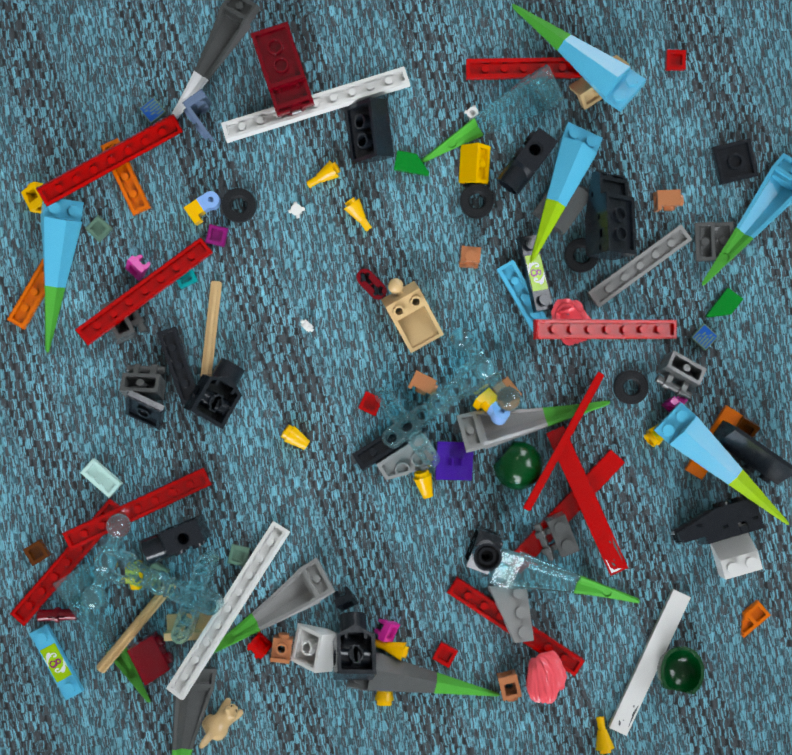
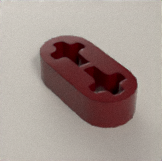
[356,269,387,300]

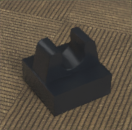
[334,586,359,612]

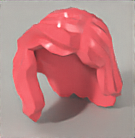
[551,298,591,346]
[526,650,567,704]

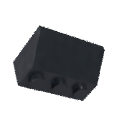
[344,97,394,164]

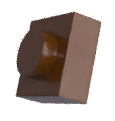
[736,416,760,437]
[23,539,51,566]

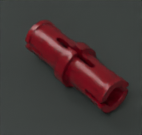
[37,607,79,623]

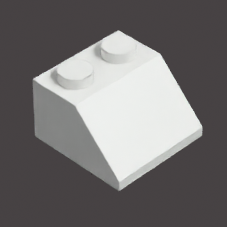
[710,533,763,580]
[291,623,338,673]

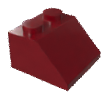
[127,631,174,686]

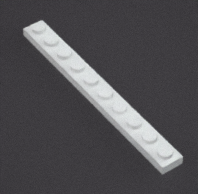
[221,66,410,143]
[166,521,290,700]

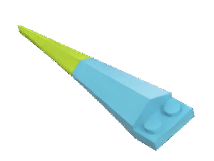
[530,122,603,263]
[654,402,789,525]

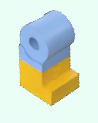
[184,191,221,226]
[472,388,510,425]

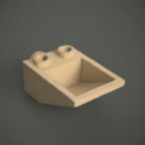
[381,278,444,353]

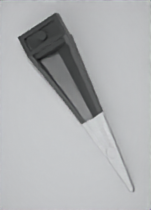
[172,0,261,119]

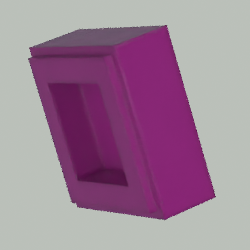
[205,224,229,247]

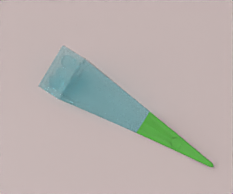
[421,64,565,162]
[489,548,640,603]
[53,562,150,703]

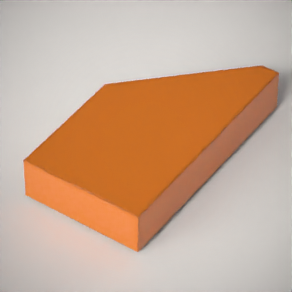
[740,600,771,638]

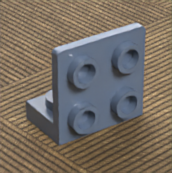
[182,89,214,142]

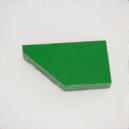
[394,150,429,177]
[705,288,743,318]

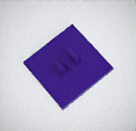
[435,441,474,481]

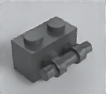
[100,298,147,345]
[655,350,707,400]
[119,363,166,401]
[533,511,580,561]

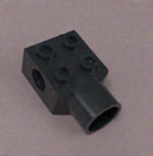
[496,127,558,196]
[183,358,245,429]
[141,514,211,565]
[464,524,503,575]
[333,612,377,680]

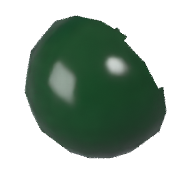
[493,441,543,490]
[657,646,704,694]

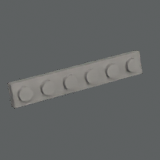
[587,224,692,308]

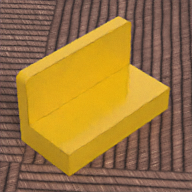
[459,143,491,185]

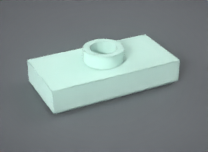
[80,458,123,498]

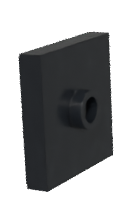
[711,138,759,185]
[125,390,165,430]

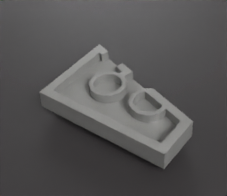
[376,432,436,480]
[488,582,534,643]

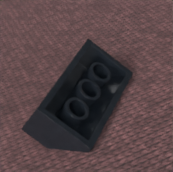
[713,420,792,484]

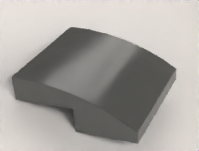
[694,222,735,262]

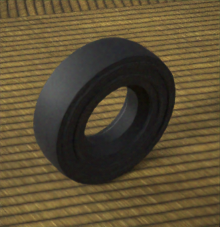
[460,184,494,219]
[221,188,256,223]
[564,238,599,273]
[613,370,649,404]

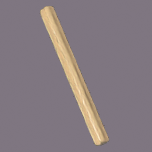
[200,281,222,378]
[96,578,177,673]

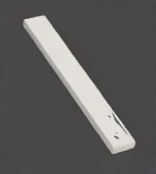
[608,588,691,736]

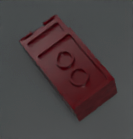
[250,21,315,117]

